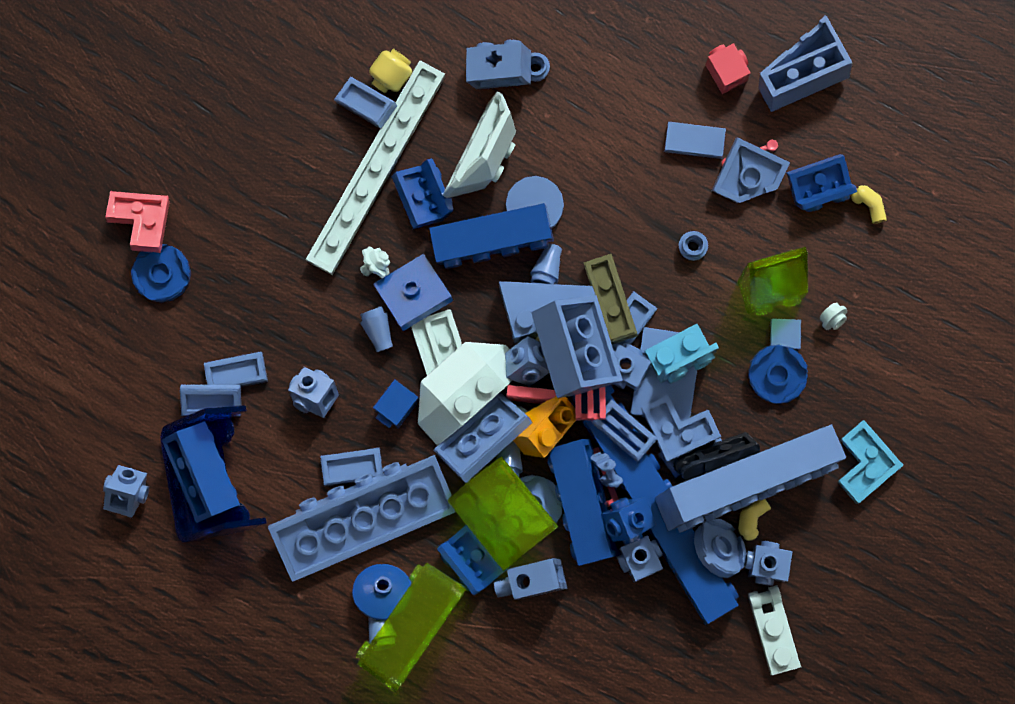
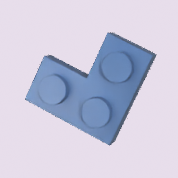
[641,395,721,462]

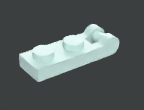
[748,585,801,675]

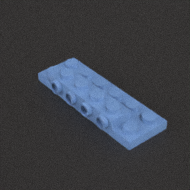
[268,455,458,582]

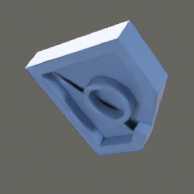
[711,138,790,203]

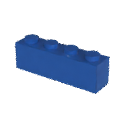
[429,203,554,269]
[548,439,620,566]

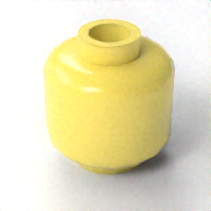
[369,49,412,93]

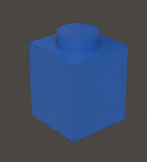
[373,379,419,429]

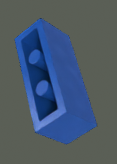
[162,421,240,523]

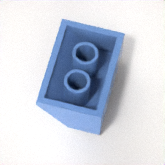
[531,295,623,398]

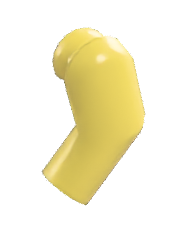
[851,185,887,224]
[738,499,771,541]

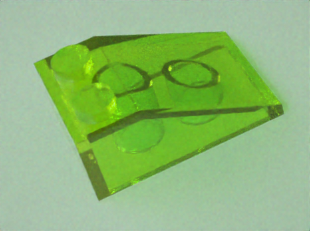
[737,246,808,316]

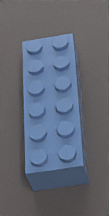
[655,424,846,533]

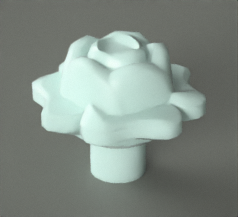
[360,247,390,278]

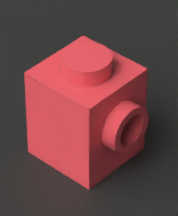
[706,43,751,94]

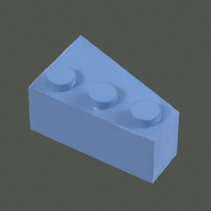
[758,15,852,112]
[499,281,595,343]

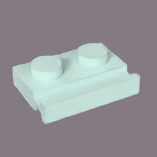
[411,309,462,376]

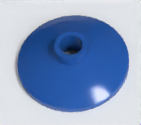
[353,564,413,620]

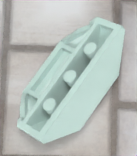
[442,91,516,198]
[418,342,512,446]

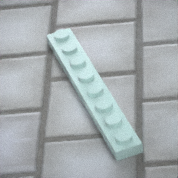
[306,61,445,275]

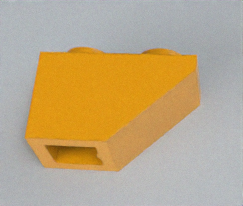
[513,396,576,458]

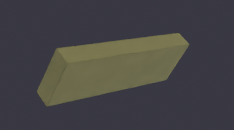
[584,254,638,345]

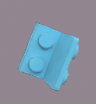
[644,324,719,384]

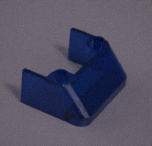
[161,405,267,542]

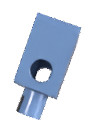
[494,558,568,600]

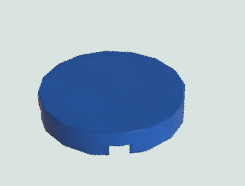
[131,244,191,303]
[748,344,808,403]

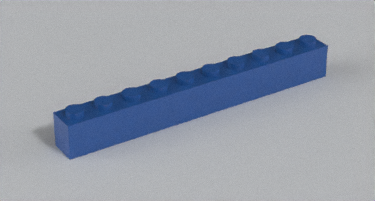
[567,385,739,625]

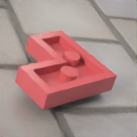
[105,191,170,253]

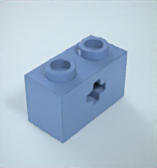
[466,40,531,89]

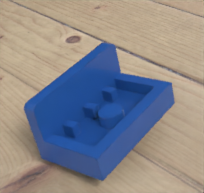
[786,154,857,212]
[391,158,453,229]
[437,521,510,595]

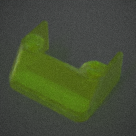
[356,563,468,693]

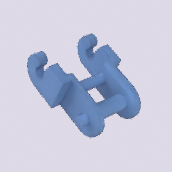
[591,452,623,488]

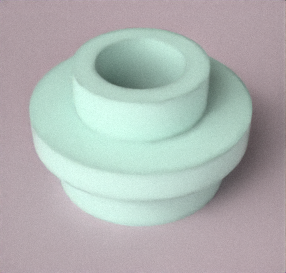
[820,303,847,330]

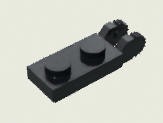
[673,432,761,481]

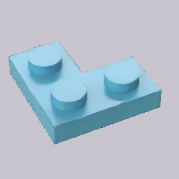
[837,420,903,504]

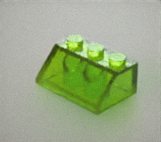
[447,456,558,571]

